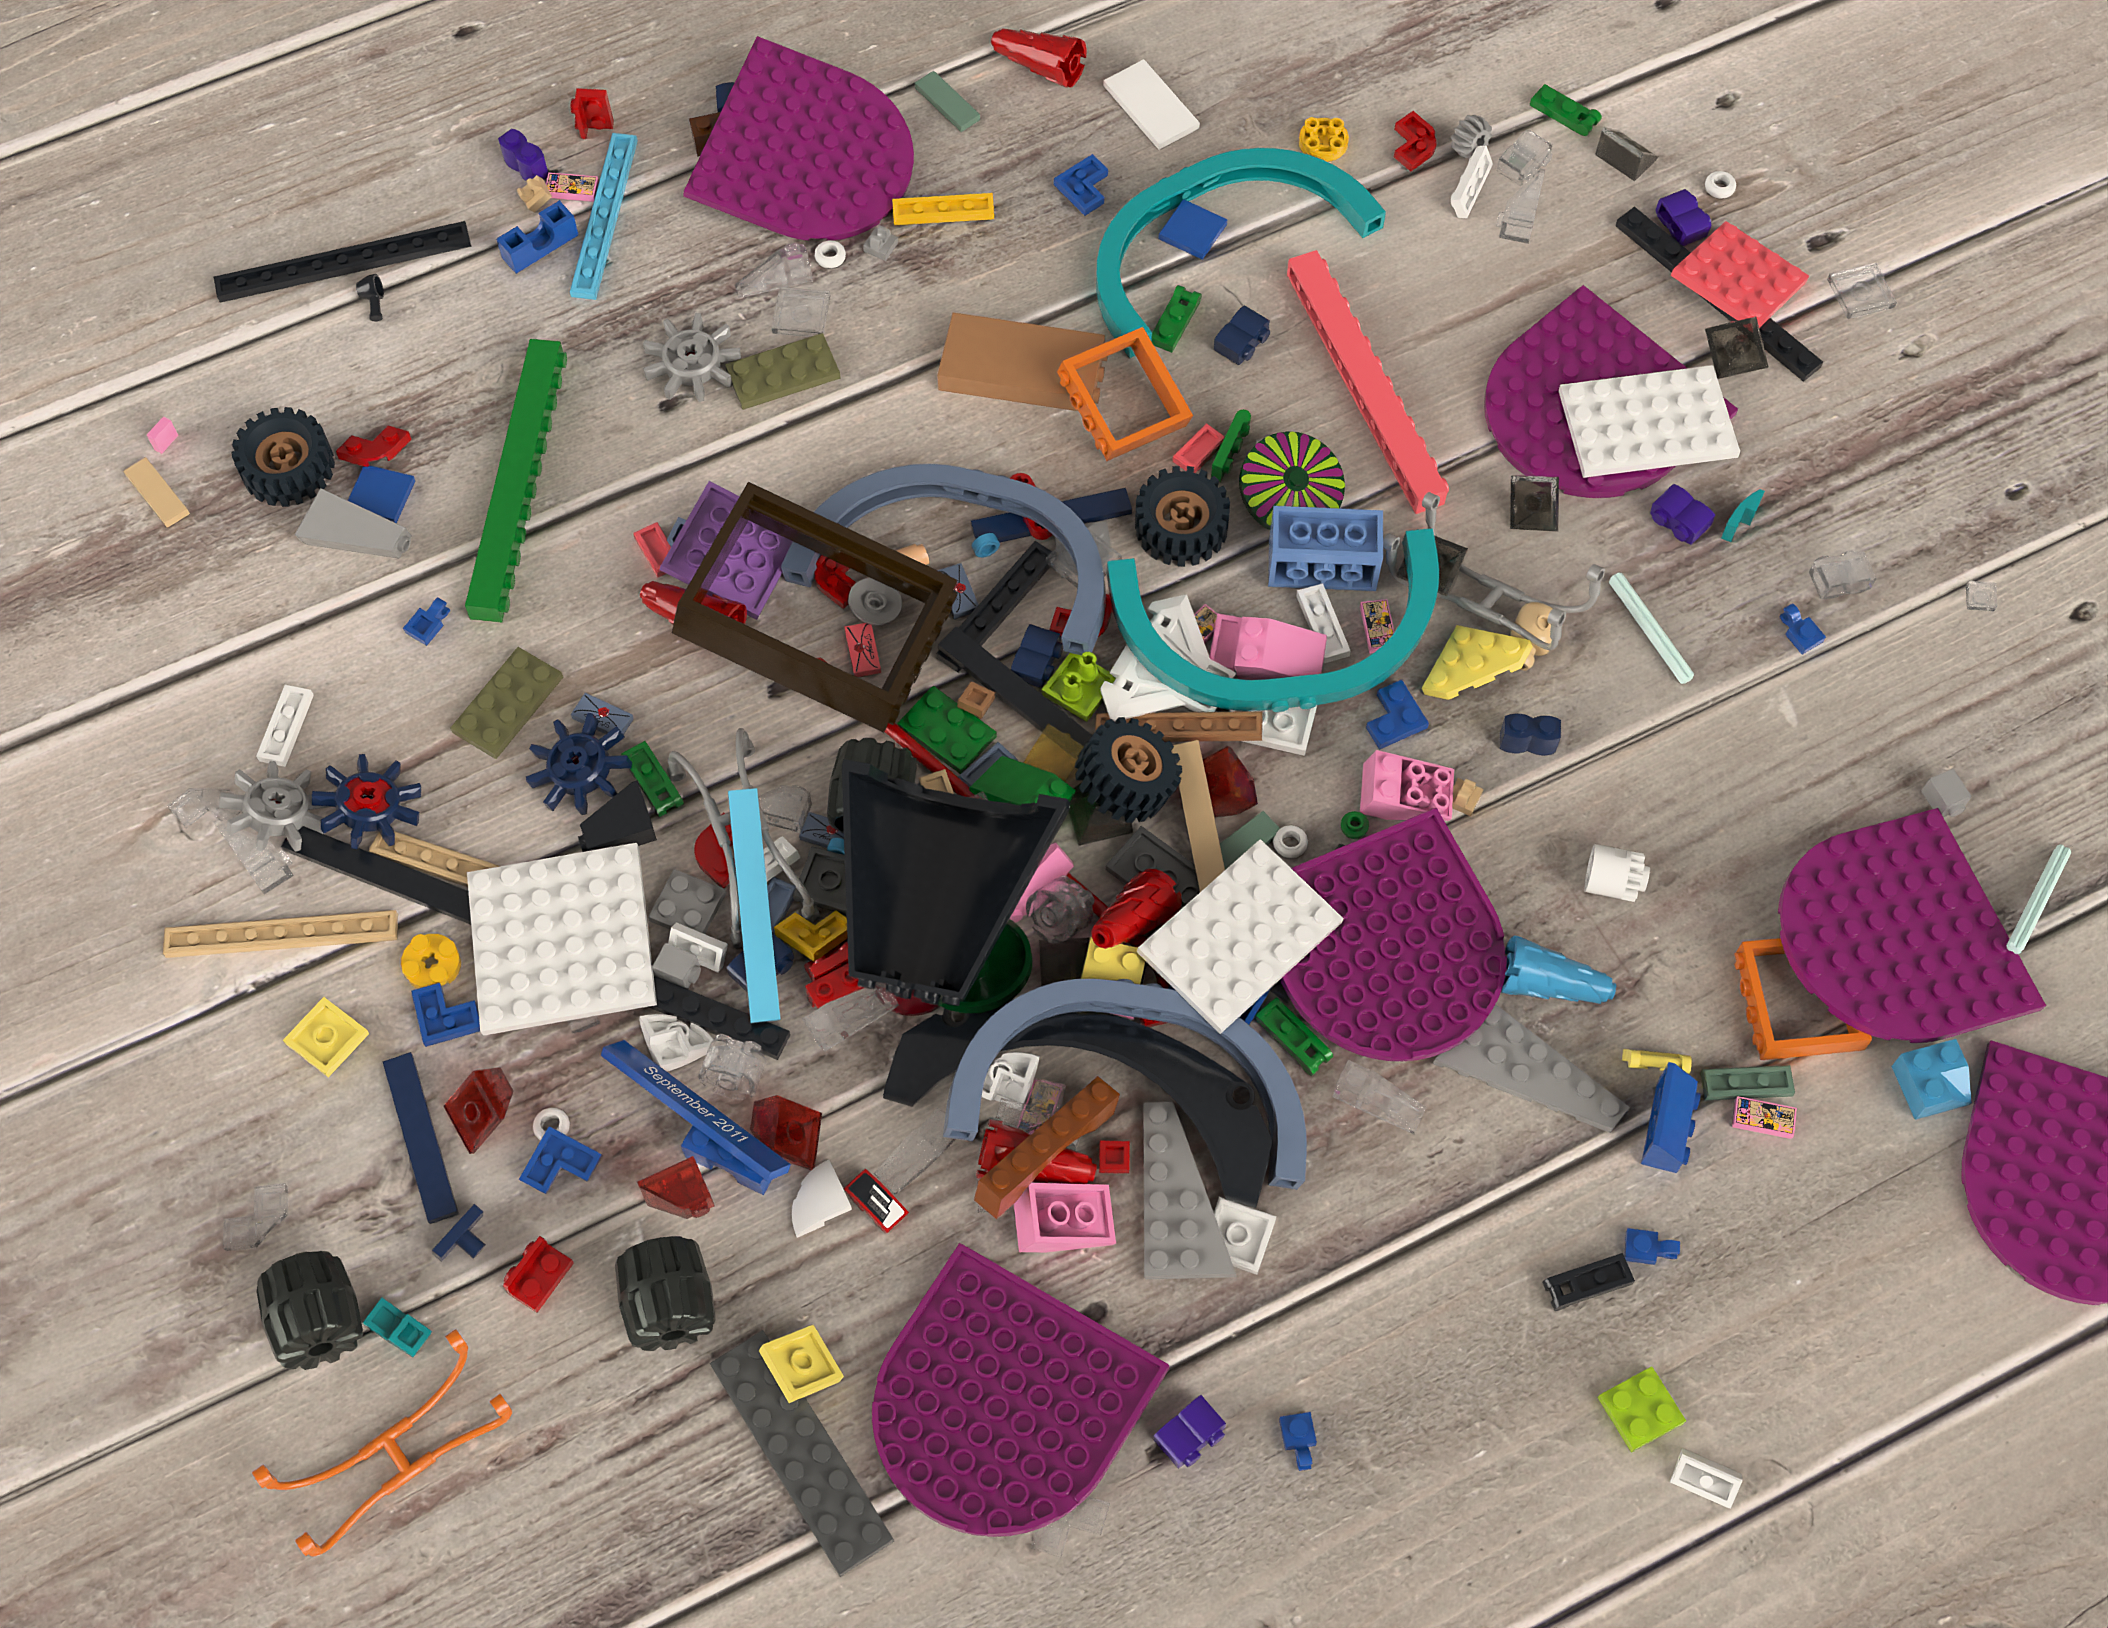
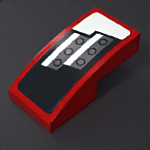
[843,1168,909,1234]

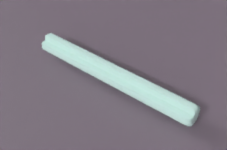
[1609,572,1694,684]
[2006,844,2071,954]

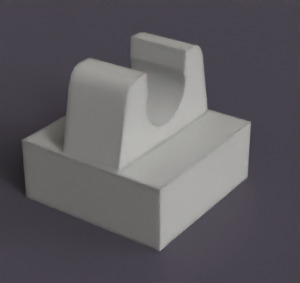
[863,225,898,261]

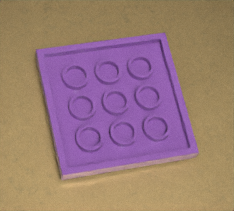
[660,481,793,620]

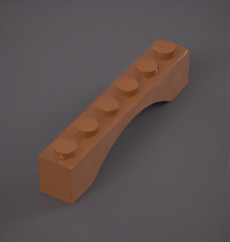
[974,1076,1120,1219]

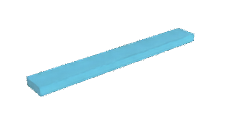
[570,133,638,300]
[728,788,781,1023]

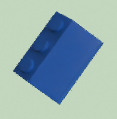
[1641,1062,1701,1173]

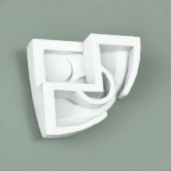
[639,1014,716,1072]
[982,1052,1040,1111]
[792,1159,852,1238]

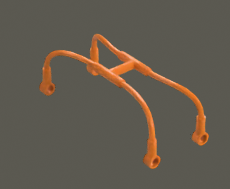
[252,1329,512,1557]

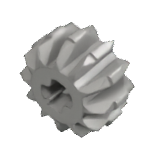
[1451,114,1492,159]

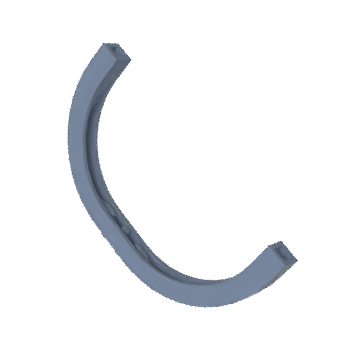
[781,464,1106,655]
[943,979,1307,1190]

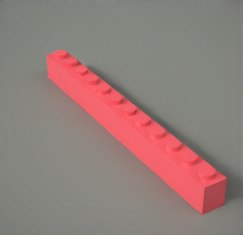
[1287,250,1449,514]

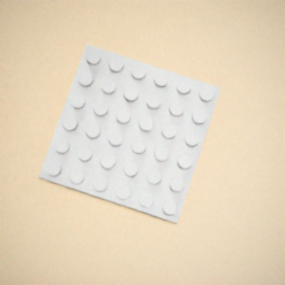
[467,843,657,1036]

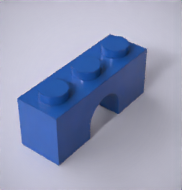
[496,200,579,274]
[681,1125,773,1195]

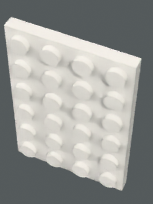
[1559,365,1740,478]
[1137,839,1344,1034]

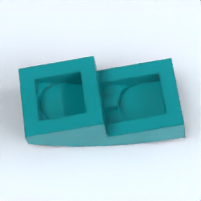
[1721,489,1765,542]
[362,1298,432,1357]

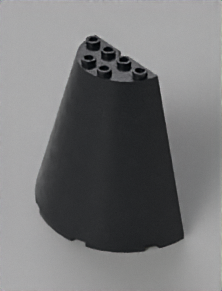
[842,759,1070,1006]

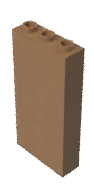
[937,312,1108,411]

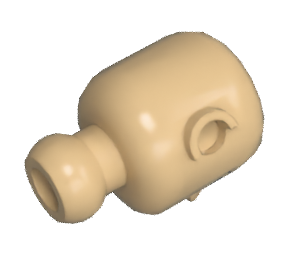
[1510,602,1553,671]

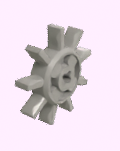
[643,313,741,402]
[219,761,327,852]

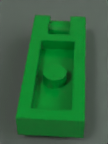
[1530,84,1602,136]
[1152,285,1202,353]
[1211,409,1251,483]
[621,741,684,818]
[1255,997,1333,1076]

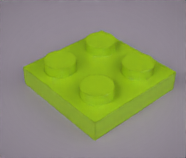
[1597,1366,1686,1453]

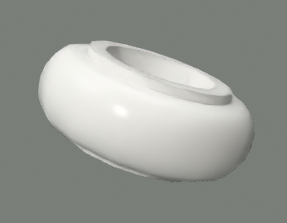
[1705,171,1736,199]
[814,240,846,269]
[1273,825,1308,859]
[533,1107,570,1141]

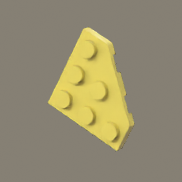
[1422,625,1533,700]

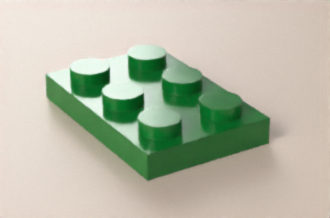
[897,686,997,775]

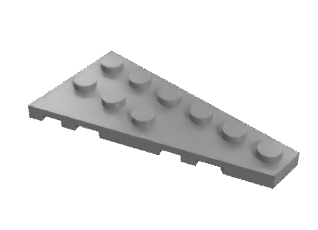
[1433,1004,1630,1133]
[1144,1102,1237,1280]

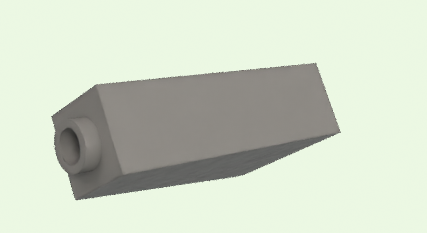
[295,488,412,559]

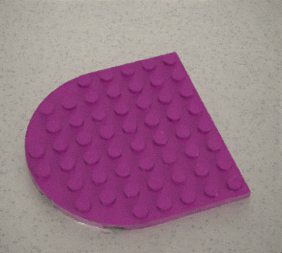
[683,36,914,241]
[1484,285,1738,498]
[1280,808,1507,1062]
[1778,808,2046,1043]
[1961,1040,2108,1305]
[872,1243,1170,1537]

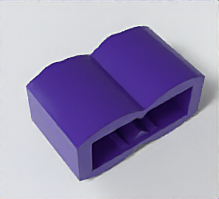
[498,128,548,181]
[1655,189,1712,246]
[1650,484,1715,545]
[1154,1395,1226,1469]

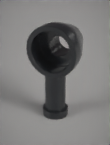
[356,274,384,322]

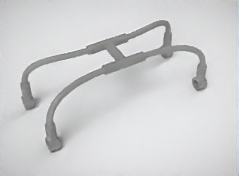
[1383,492,1605,650]
[667,728,820,949]

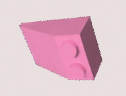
[1234,617,1327,680]
[1010,843,1074,922]
[1014,1183,1116,1253]

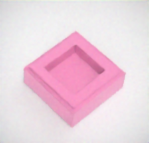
[147,416,178,454]

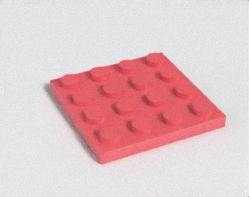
[1671,221,1809,332]

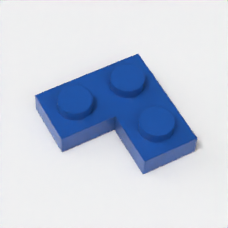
[1054,154,1108,216]
[1366,680,1429,750]
[411,983,480,1047]
[519,1126,603,1194]

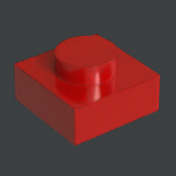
[1099,1140,1130,1174]

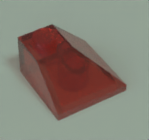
[1203,746,1258,818]
[444,1067,514,1154]
[750,1095,822,1170]
[637,1156,715,1219]

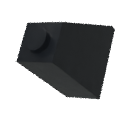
[578,780,657,852]

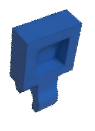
[403,597,450,646]
[1779,603,1826,655]
[1624,1228,1680,1265]
[1279,1412,1317,1471]

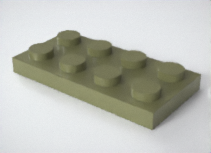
[725,333,841,410]
[450,647,564,759]

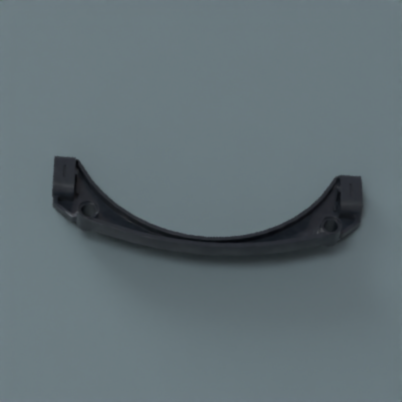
[883,999,1273,1208]

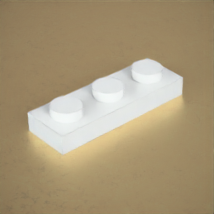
[1451,146,1493,218]
[1296,583,1351,663]
[256,685,314,767]

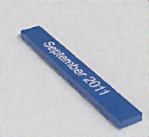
[601,1040,791,1181]

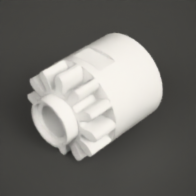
[1584,844,1650,902]

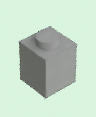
[1921,769,1972,817]
[652,943,701,989]

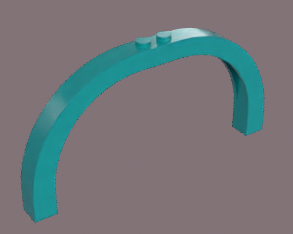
[1096,148,1386,358]
[1106,528,1439,712]

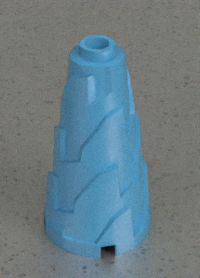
[1501,935,1616,1004]

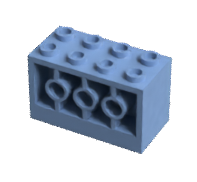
[1268,506,1383,591]

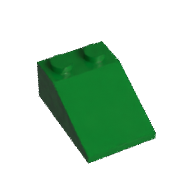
[969,756,1076,805]

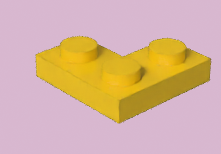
[774,911,848,962]

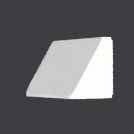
[1670,1448,1743,1509]

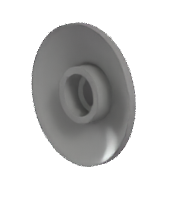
[848,578,902,625]

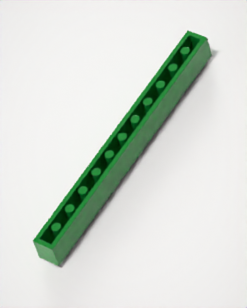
[465,339,567,623]

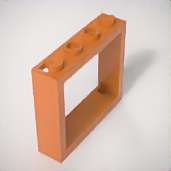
[1057,327,1193,461]
[1734,938,1872,1060]

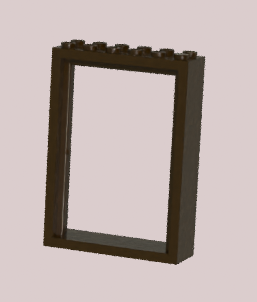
[671,482,958,733]

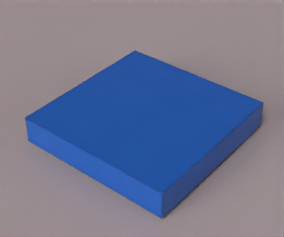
[1159,199,1227,260]
[348,465,416,524]

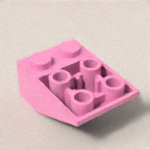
[1360,750,1454,821]

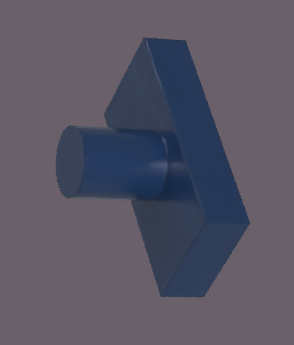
[432,1204,486,1262]

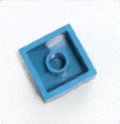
[1891,1039,1972,1120]

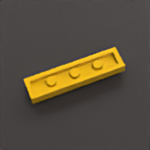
[892,193,994,225]

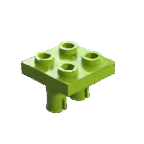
[1041,652,1116,722]

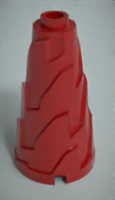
[991,28,1087,88]
[640,581,747,625]
[1091,869,1182,949]
[976,1119,1097,1184]

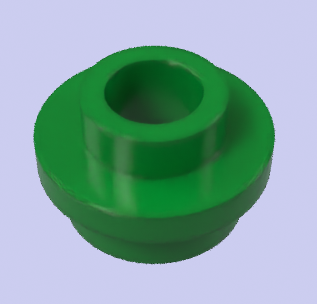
[1341,811,1369,839]

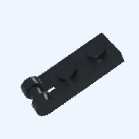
[1542,1253,1635,1311]

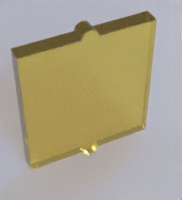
[1023,724,1084,782]

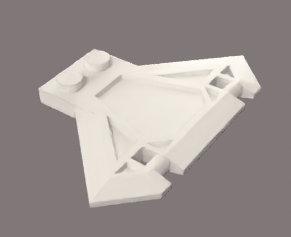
[1100,594,1236,722]

